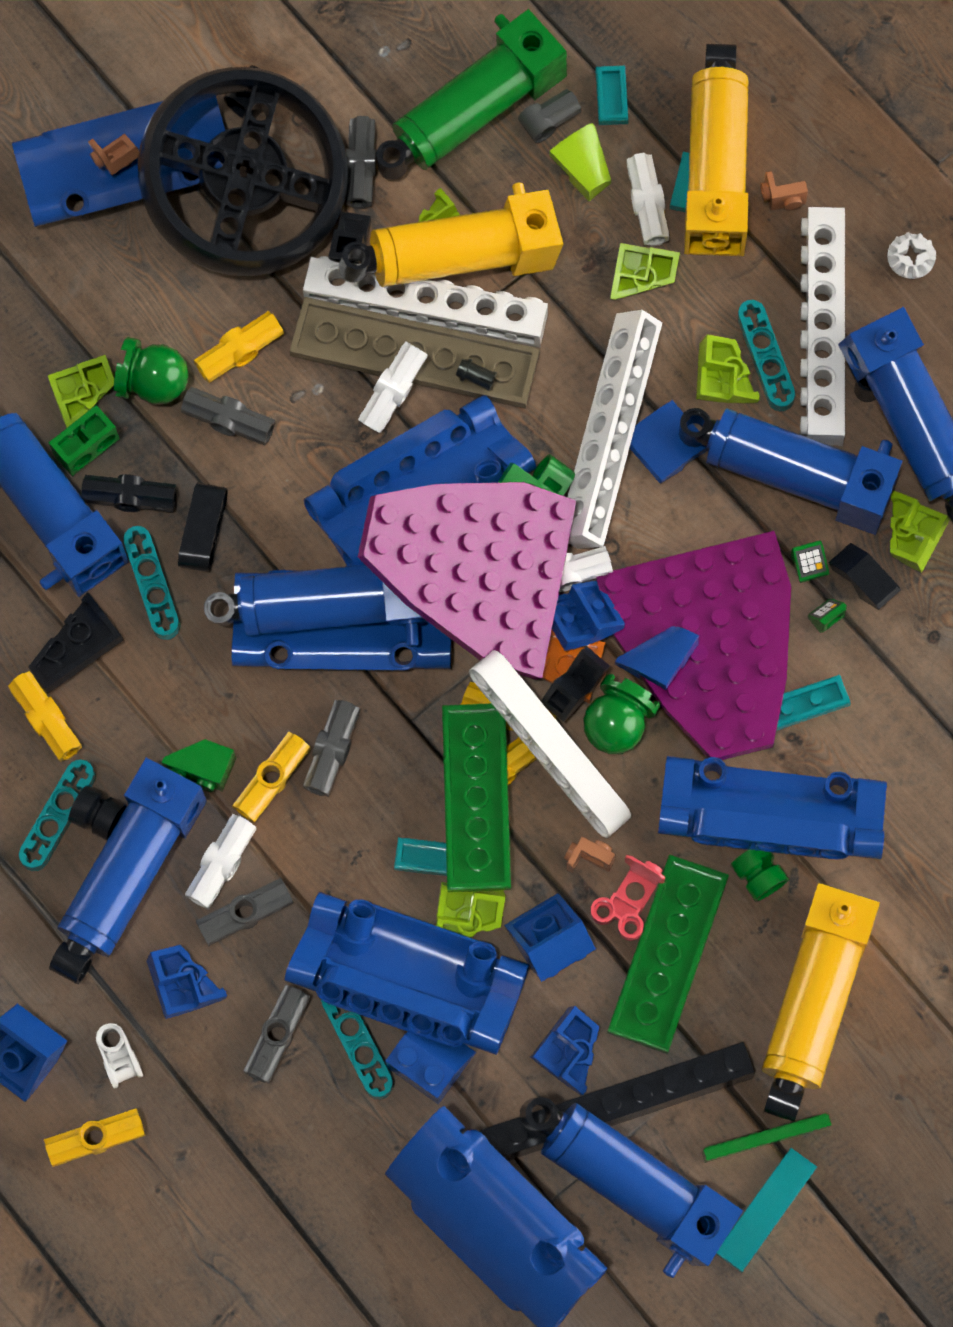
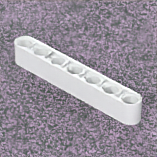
[469,650,632,838]

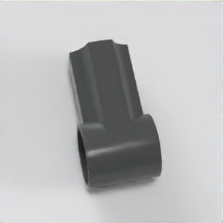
[518,89,581,143]

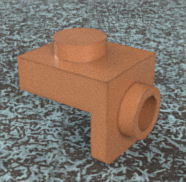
[88,134,139,175]
[760,171,808,210]
[564,837,615,873]

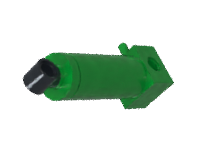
[376,9,567,180]

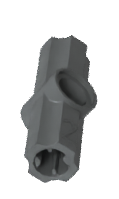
[346,116,377,209]
[181,387,275,446]
[303,700,360,797]
[196,878,293,947]
[243,985,310,1084]

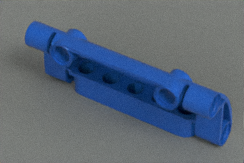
[284,892,529,1055]
[385,1106,608,1327]

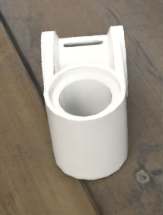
[96,1023,144,1088]

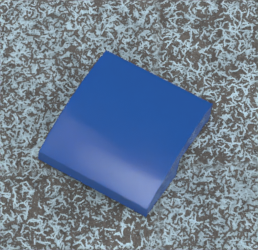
[630,400,708,484]
[552,580,625,651]

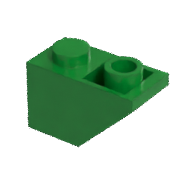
[161,739,236,792]

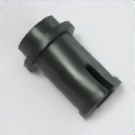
[456,359,497,390]

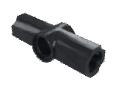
[81,474,177,512]

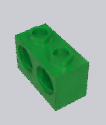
[48,405,120,476]

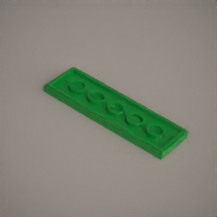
[442,703,511,892]
[607,854,729,1054]

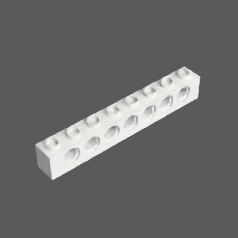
[800,207,845,446]
[303,256,548,348]
[567,310,662,549]

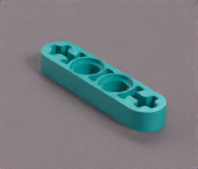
[738,300,795,412]
[123,526,180,640]
[19,759,96,871]
[321,1000,393,1100]

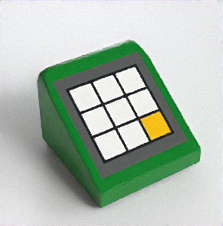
[791,540,830,583]
[808,599,847,633]

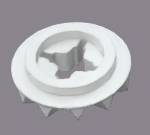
[887,232,936,279]

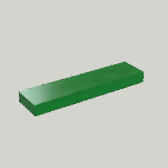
[702,1113,831,1163]

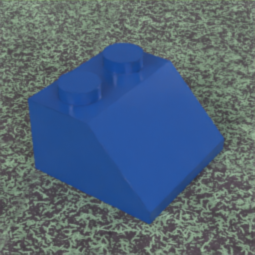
[504,893,596,982]
[0,1003,67,1102]
[385,1032,476,1105]

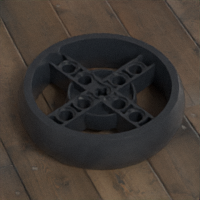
[138,67,348,276]

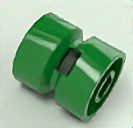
[730,850,789,902]

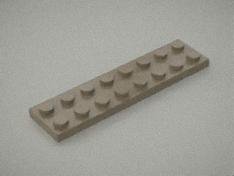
[289,297,540,408]

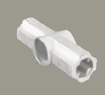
[626,153,669,247]
[358,341,428,433]
[559,546,613,592]
[185,814,257,910]

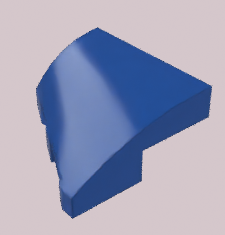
[615,626,699,690]
[147,945,227,1019]
[530,1006,599,1095]

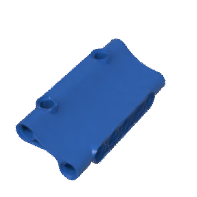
[12,96,225,227]
[303,395,536,566]
[232,570,451,670]
[658,756,887,860]

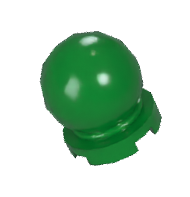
[114,337,189,404]
[583,674,660,754]

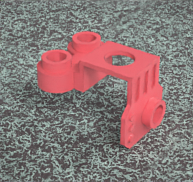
[590,855,665,941]

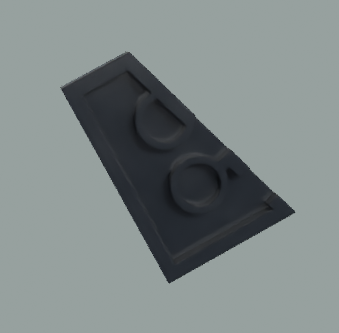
[28,591,124,694]

